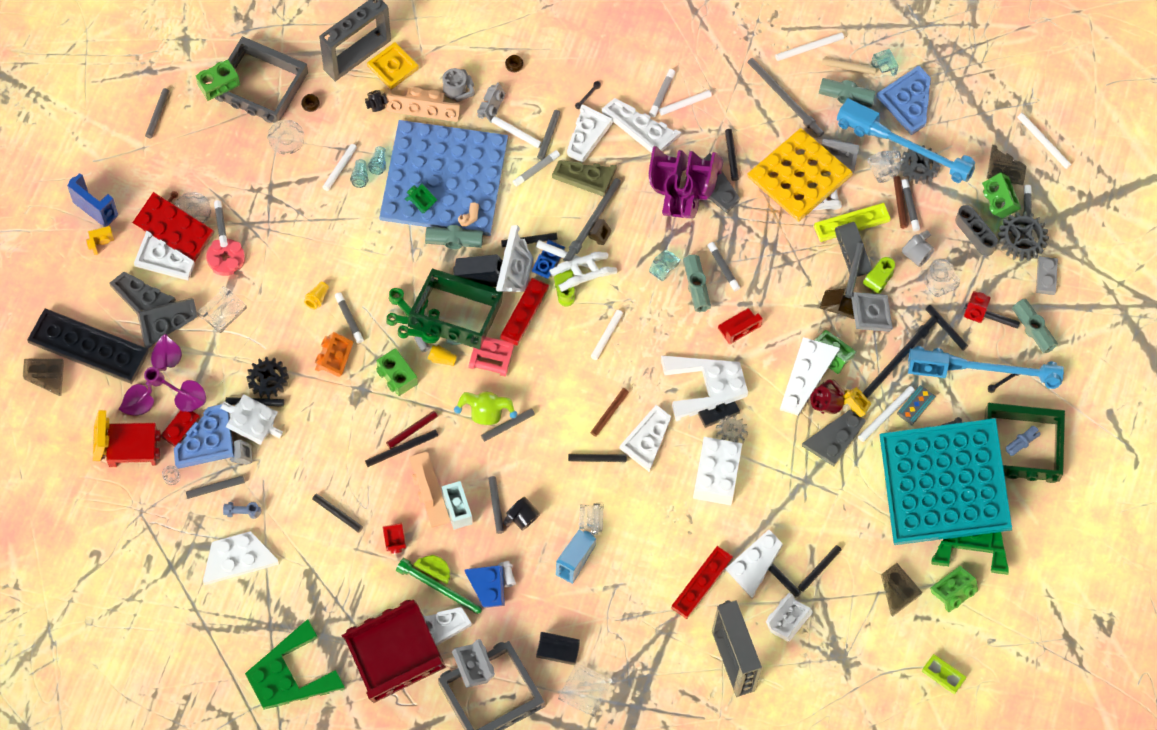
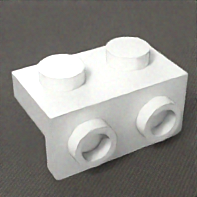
[766,593,813,642]

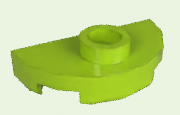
[413,555,450,585]

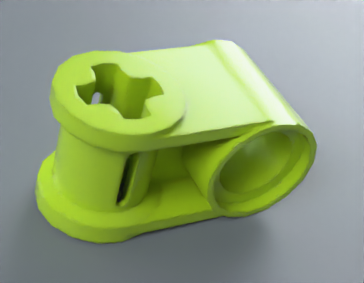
[863,257,895,294]
[554,269,575,307]

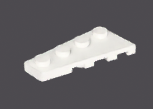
[602,98,681,153]
[780,337,840,416]

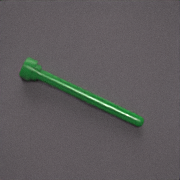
[396,557,482,614]

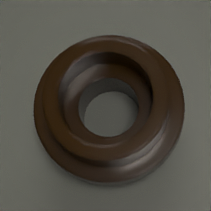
[505,55,523,73]
[301,94,320,112]

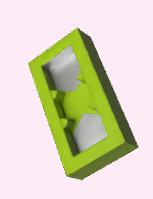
[921,654,967,695]

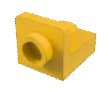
[86,226,114,255]
[843,387,871,417]

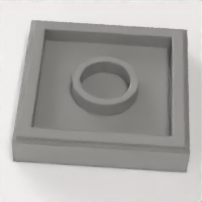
[852,292,893,332]

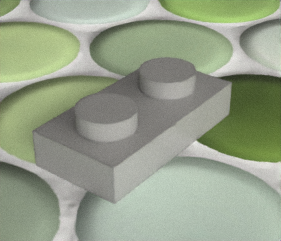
[1036,256,1058,295]

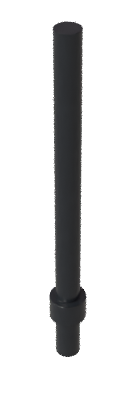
[863,316,938,399]

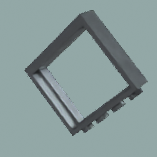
[319,0,391,82]
[215,36,308,125]
[711,600,762,697]
[438,641,545,730]

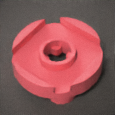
[206,239,245,276]

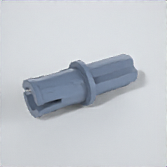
[1006,426,1040,456]

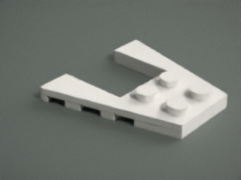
[661,356,748,421]

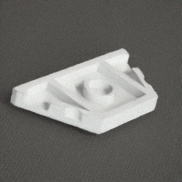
[496,225,533,292]
[203,531,279,585]

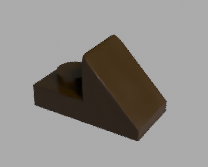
[819,288,855,319]

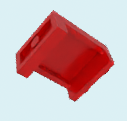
[106,423,161,467]

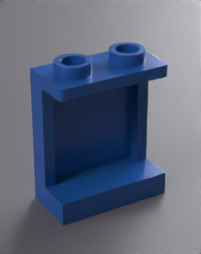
[67,173,118,227]

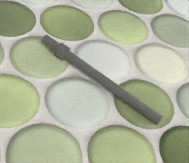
[747,58,824,137]
[563,178,621,262]

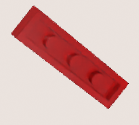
[500,278,549,346]
[671,546,733,619]

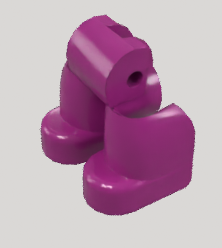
[648,146,724,219]

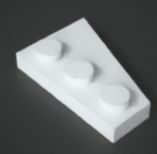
[567,104,613,163]
[619,405,671,472]

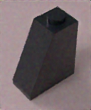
[453,254,503,287]

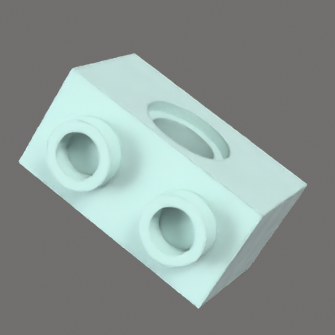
[441,481,472,530]

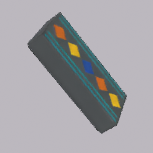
[897,385,936,425]

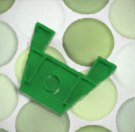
[931,532,1009,575]

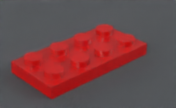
[132,192,215,262]

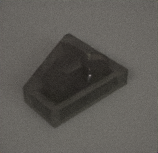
[986,144,1027,185]
[23,359,64,396]
[881,563,923,617]

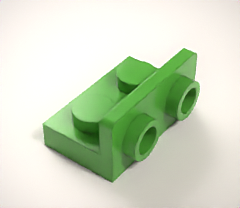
[814,330,856,374]
[930,566,978,612]

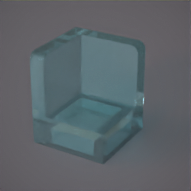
[871,49,899,76]

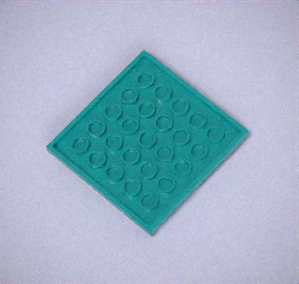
[879,418,1012,545]

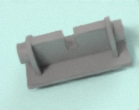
[477,82,506,123]

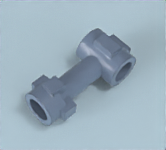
[223,502,261,519]

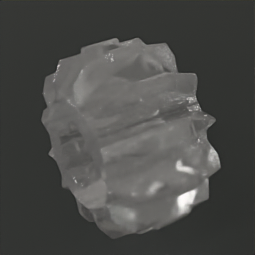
[715,415,748,444]

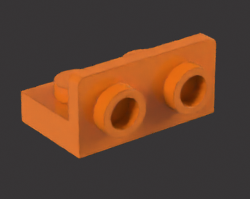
[315,332,354,377]

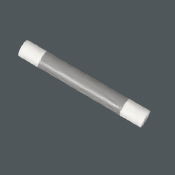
[649,69,676,117]
[512,150,560,187]

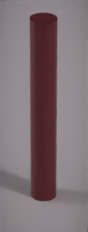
[386,411,438,449]

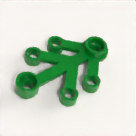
[386,288,440,343]

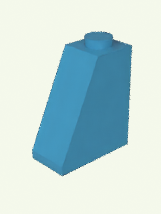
[556,530,596,584]

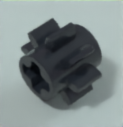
[365,90,388,112]

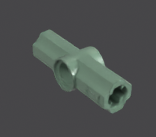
[818,78,876,107]
[425,225,483,249]
[683,254,711,313]
[1012,299,1058,354]

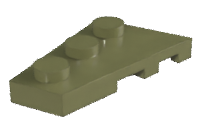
[552,160,617,197]

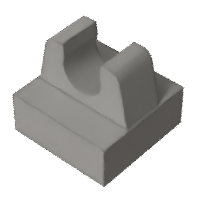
[230,440,252,465]

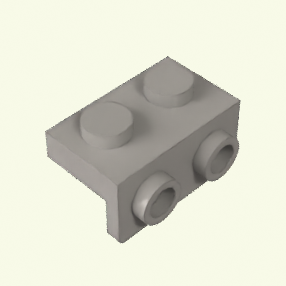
[821,139,859,173]
[452,639,495,688]

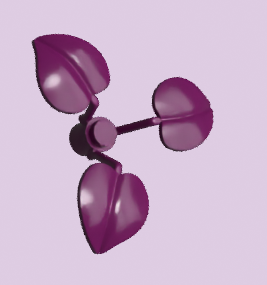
[119,334,206,416]

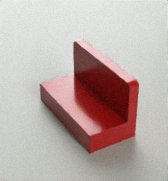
[718,308,763,345]

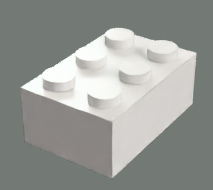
[693,437,742,506]

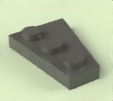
[685,153,740,213]
[109,272,176,314]
[137,298,198,349]
[802,410,866,467]

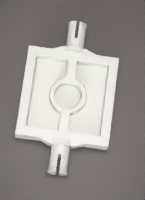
[220,394,283,445]

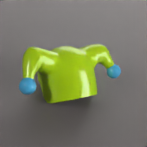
[454,391,518,425]

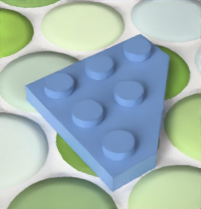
[876,66,931,135]
[174,404,234,469]

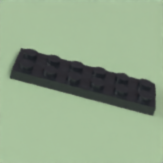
[27,308,149,384]

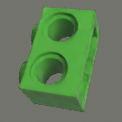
[195,59,240,101]
[982,173,1022,219]
[376,348,418,396]

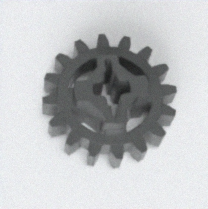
[900,145,941,184]

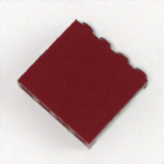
[341,599,446,703]

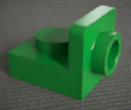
[404,184,437,213]

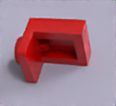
[964,291,991,323]
[382,523,406,554]

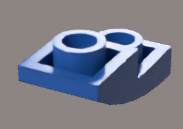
[532,240,566,279]

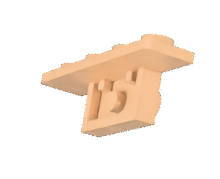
[386,87,460,122]
[409,452,450,528]

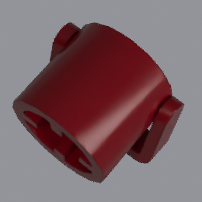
[810,379,845,414]

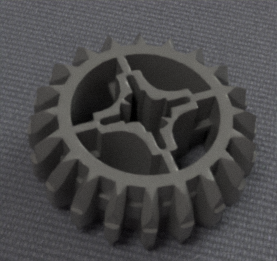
[997,211,1049,262]

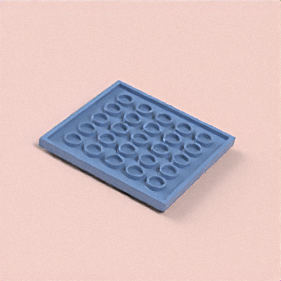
[379,120,508,236]

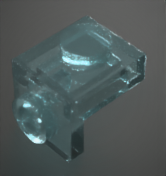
[649,249,681,281]

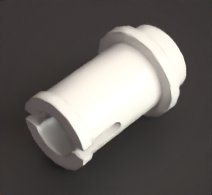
[498,561,516,588]

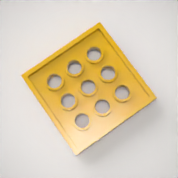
[747,128,853,222]

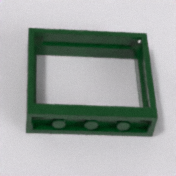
[408,268,503,350]
[984,403,1065,483]

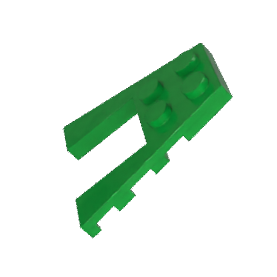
[245,619,345,710]

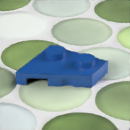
[465,566,505,608]

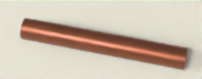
[893,176,908,229]
[590,388,629,437]

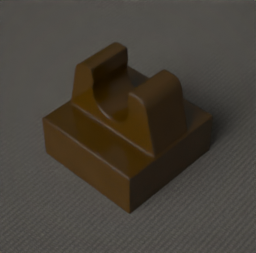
[588,219,612,245]

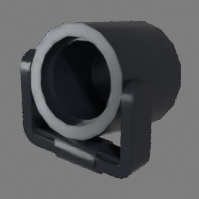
[503,496,541,531]

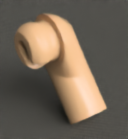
[458,203,479,226]

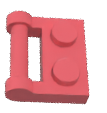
[469,337,514,377]

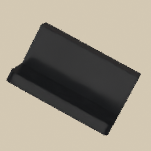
[536,632,580,666]

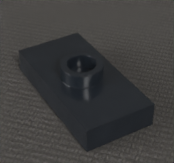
[698,401,740,428]

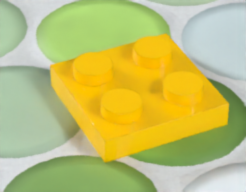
[367,42,419,90]
[92,410,110,461]

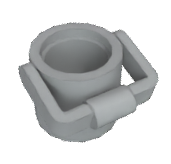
[442,68,475,102]
[902,230,935,267]

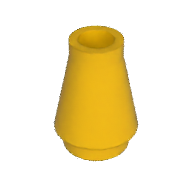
[304,281,329,310]
[428,345,457,366]

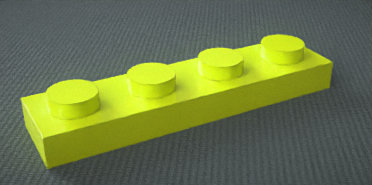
[814,203,891,242]

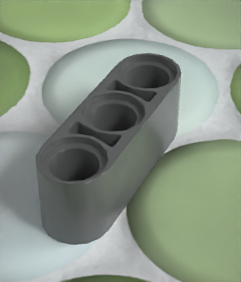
[955,205,998,256]
[835,222,871,277]

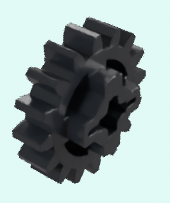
[246,357,289,399]

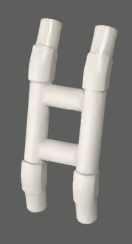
[549,252,617,292]

